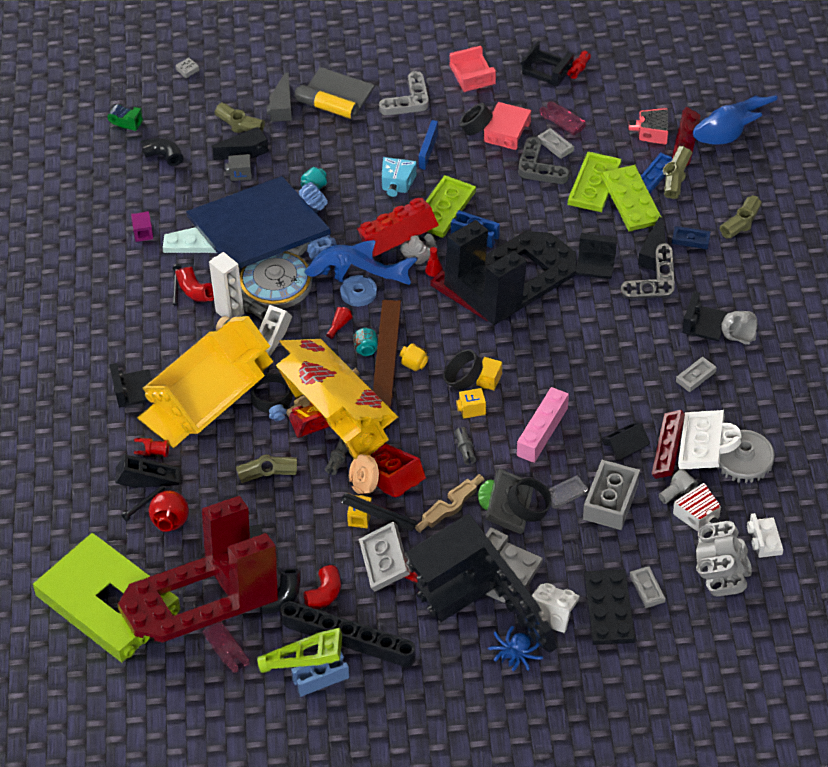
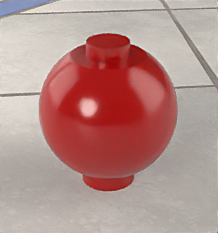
[149,491,189,532]

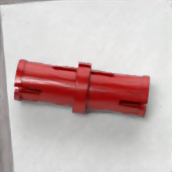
[567,51,591,79]

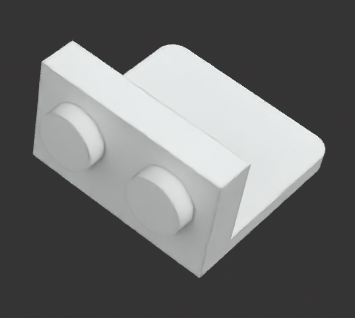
[532,583,579,633]

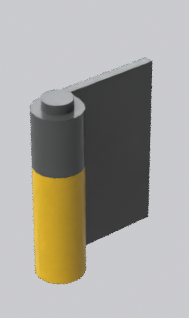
[294,67,375,119]

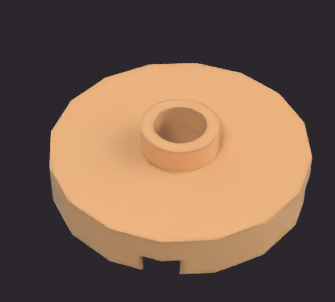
[349,455,379,494]

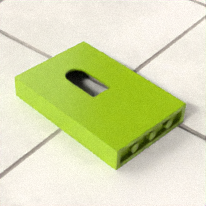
[33,533,181,663]

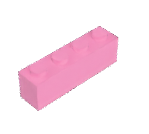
[517,387,569,463]

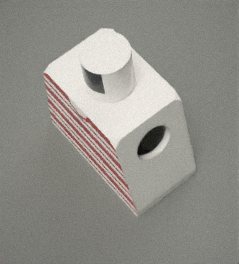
[673,483,721,531]

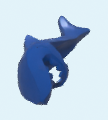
[693,95,778,144]
[304,240,418,285]

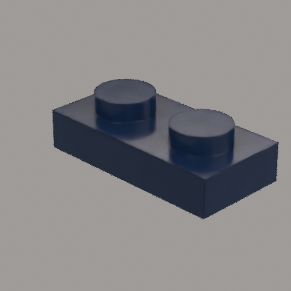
[672,226,711,249]

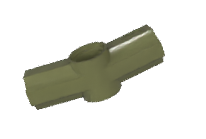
[215,102,265,133]
[663,146,692,199]
[719,195,762,239]
[236,454,297,483]

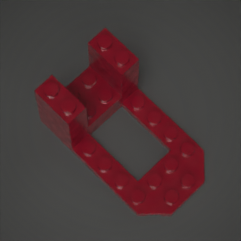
[118,495,278,642]

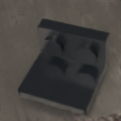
[575,233,617,279]
[682,291,728,341]
[109,363,152,408]

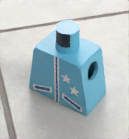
[382,157,417,197]

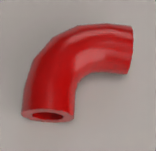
[175,266,214,302]
[303,565,341,610]

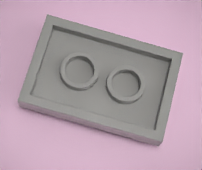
[359,522,410,591]
[486,542,543,603]

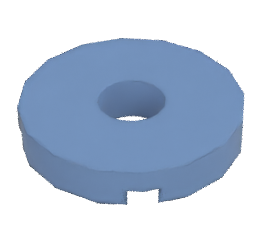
[340,275,377,307]

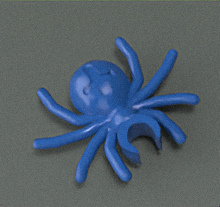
[488,626,543,671]

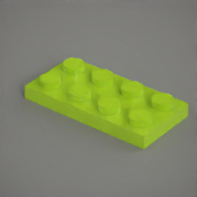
[567,152,622,212]
[601,165,661,231]
[426,175,476,238]

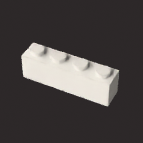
[209,252,244,319]

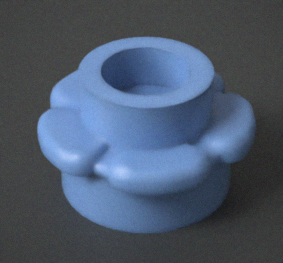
[269,404,287,421]

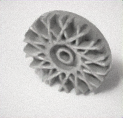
[717,430,774,483]

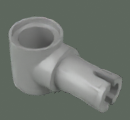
[659,469,698,504]

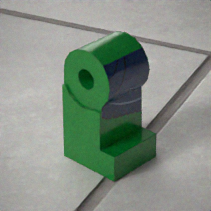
[107,105,143,131]

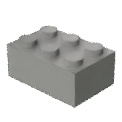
[583,460,640,530]

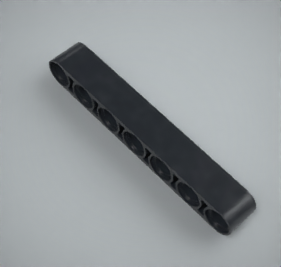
[281,601,416,667]

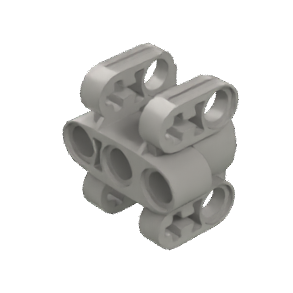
[696,521,752,596]

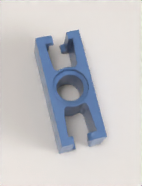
[291,653,349,697]

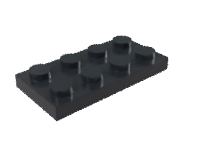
[584,569,635,645]

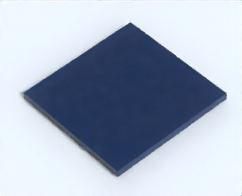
[186,176,331,269]

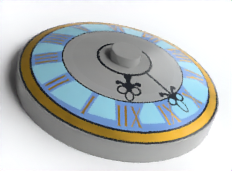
[239,251,312,309]

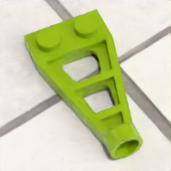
[258,628,342,673]

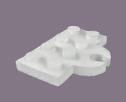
[678,410,742,469]

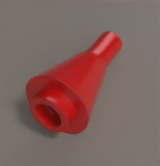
[425,247,443,277]
[326,307,353,339]

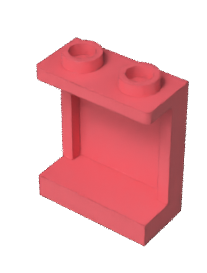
[450,46,496,92]
[484,102,531,150]

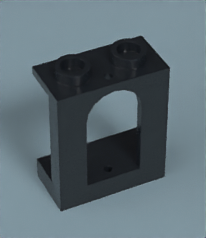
[520,41,574,87]

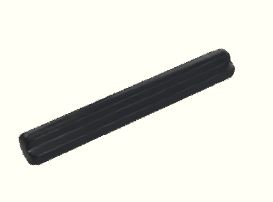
[341,492,417,531]

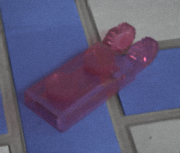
[539,101,586,136]
[203,621,249,673]

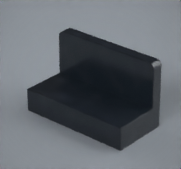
[601,422,650,460]

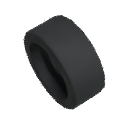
[459,103,493,136]

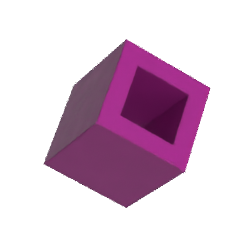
[131,212,153,242]

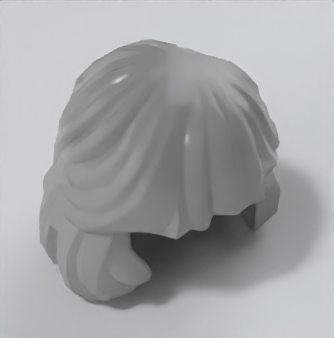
[400,234,437,264]
[721,311,758,345]

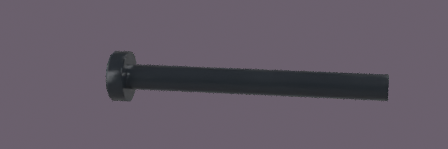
[173,264,182,306]
[121,485,165,521]

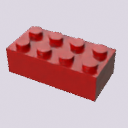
[357,198,439,257]

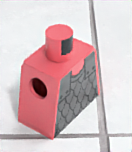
[629,108,668,144]

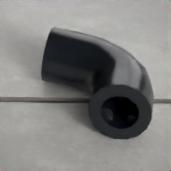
[140,137,184,166]
[260,568,301,615]

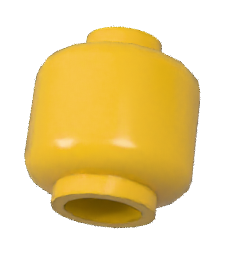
[399,343,429,371]

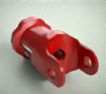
[134,438,169,457]

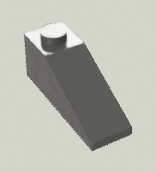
[266,73,292,122]

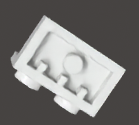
[747,514,783,558]

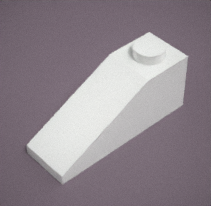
[259,305,293,356]

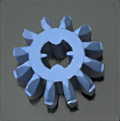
[299,182,328,213]
[307,235,337,260]

